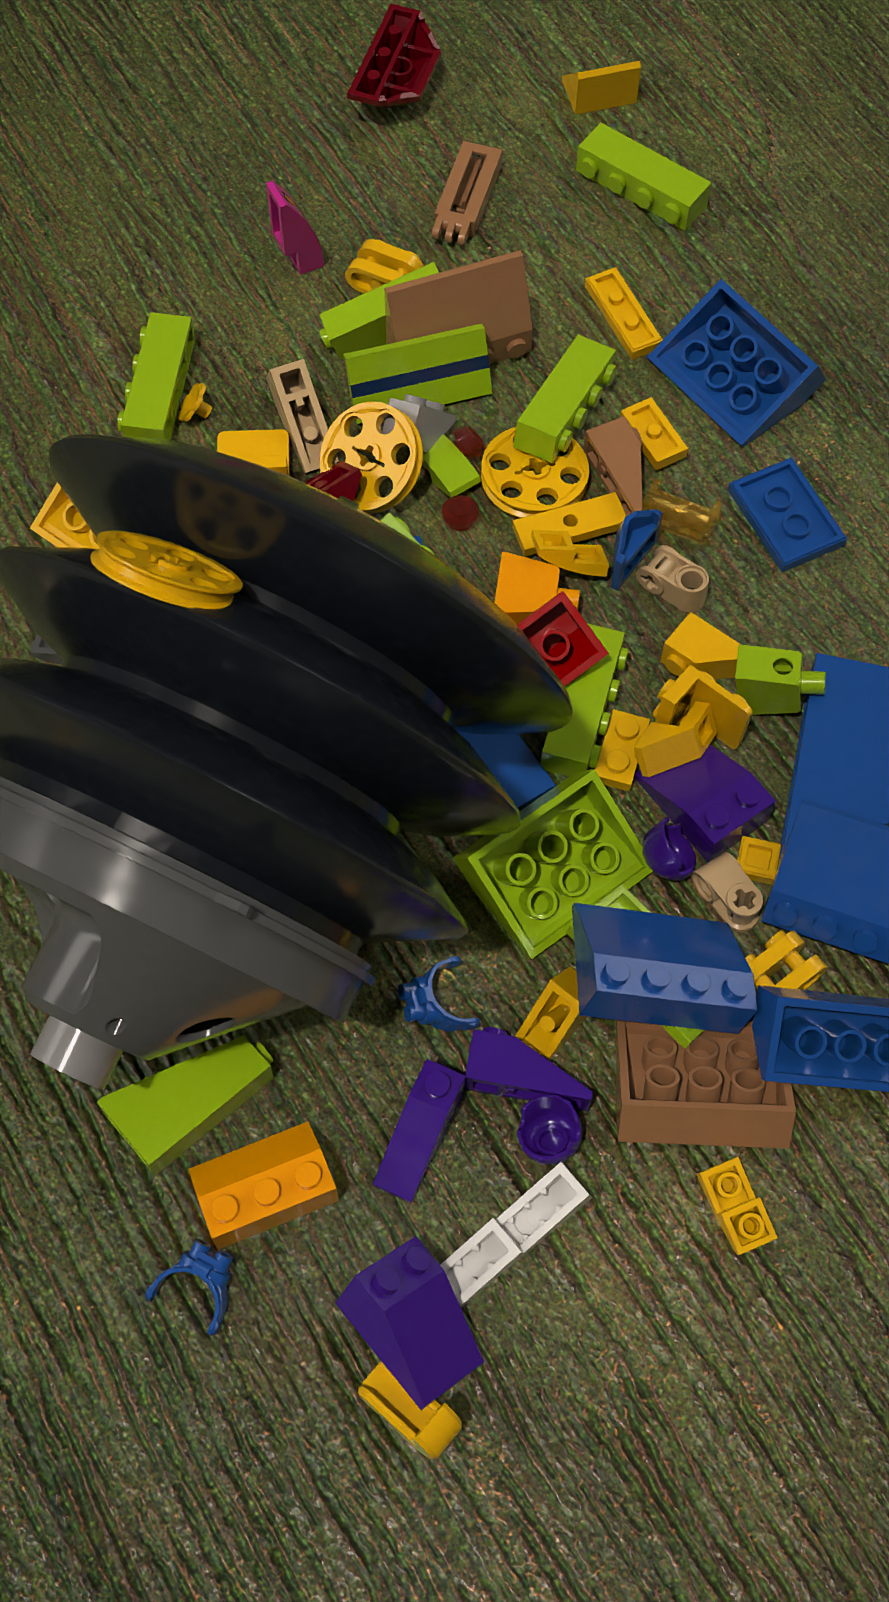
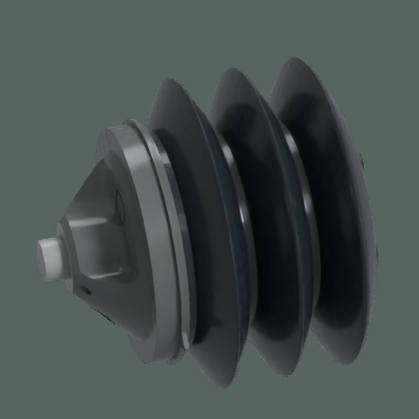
[0,434,573,1089]

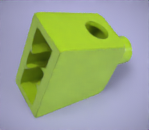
[735,645,826,715]

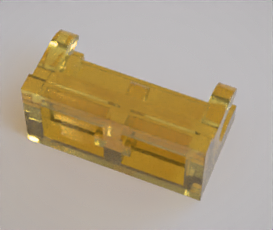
[642,478,723,547]

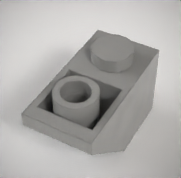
[382,394,456,453]

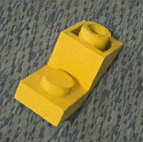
[634,701,717,777]

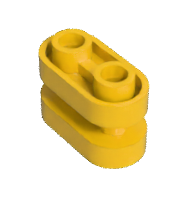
[345,239,423,293]
[745,930,828,990]

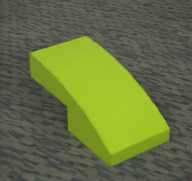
[409,434,481,498]

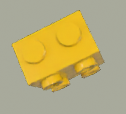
[217,429,289,476]
[652,665,753,749]

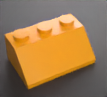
[188,1121,339,1250]

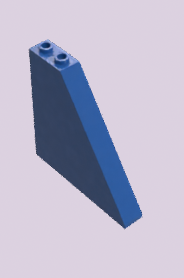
[776,653,889,872]

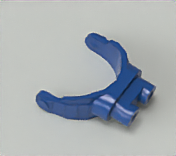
[398,956,480,1031]
[145,1238,233,1336]

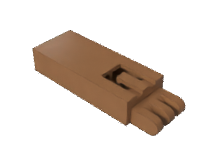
[432,141,503,246]

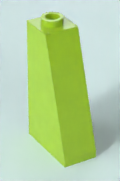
[319,262,439,360]
[97,1035,274,1176]

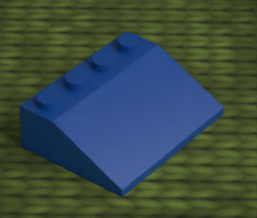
[647,279,826,447]
[761,799,889,964]
[572,903,758,1034]

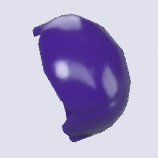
[642,817,695,881]
[517,1094,582,1165]

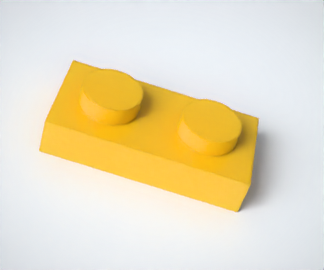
[620,397,688,470]
[595,709,650,792]

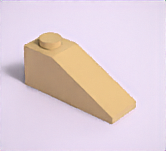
[266,359,339,474]

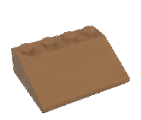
[384,250,533,365]
[616,1020,796,1149]

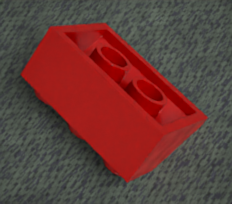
[517,591,609,686]

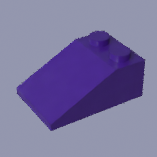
[634,744,776,863]
[335,1236,484,1411]

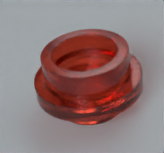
[453,424,486,458]
[442,495,478,531]

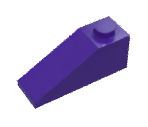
[465,1027,592,1112]
[372,1059,466,1204]

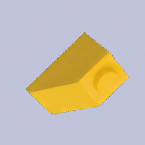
[660,612,741,679]
[515,966,587,1061]

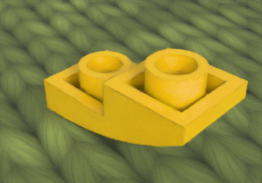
[696,1157,778,1255]

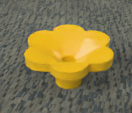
[177,383,212,422]

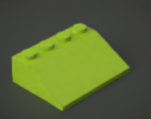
[453,769,653,959]

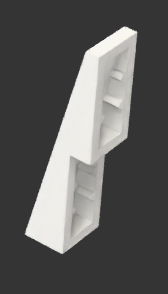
[440,1162,593,1308]

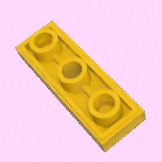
[512,492,626,557]

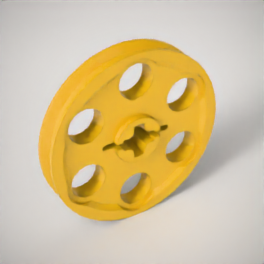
[319,402,423,513]
[481,427,589,518]
[90,531,243,609]

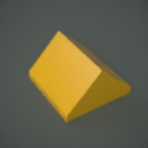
[562,61,641,115]

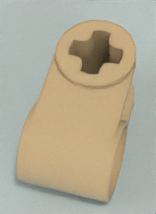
[636,545,709,613]
[691,852,763,932]

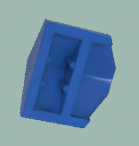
[611,509,663,591]

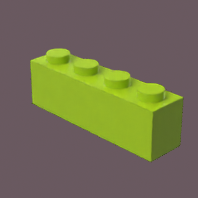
[576,122,711,231]
[117,312,196,440]
[513,334,617,463]
[541,623,629,777]

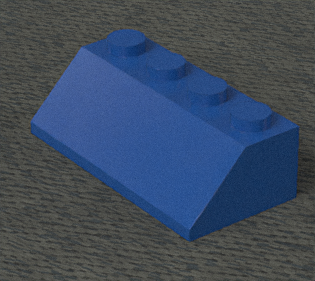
[752,985,889,1092]

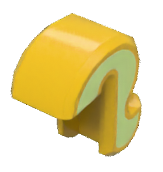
[358,1361,462,1459]

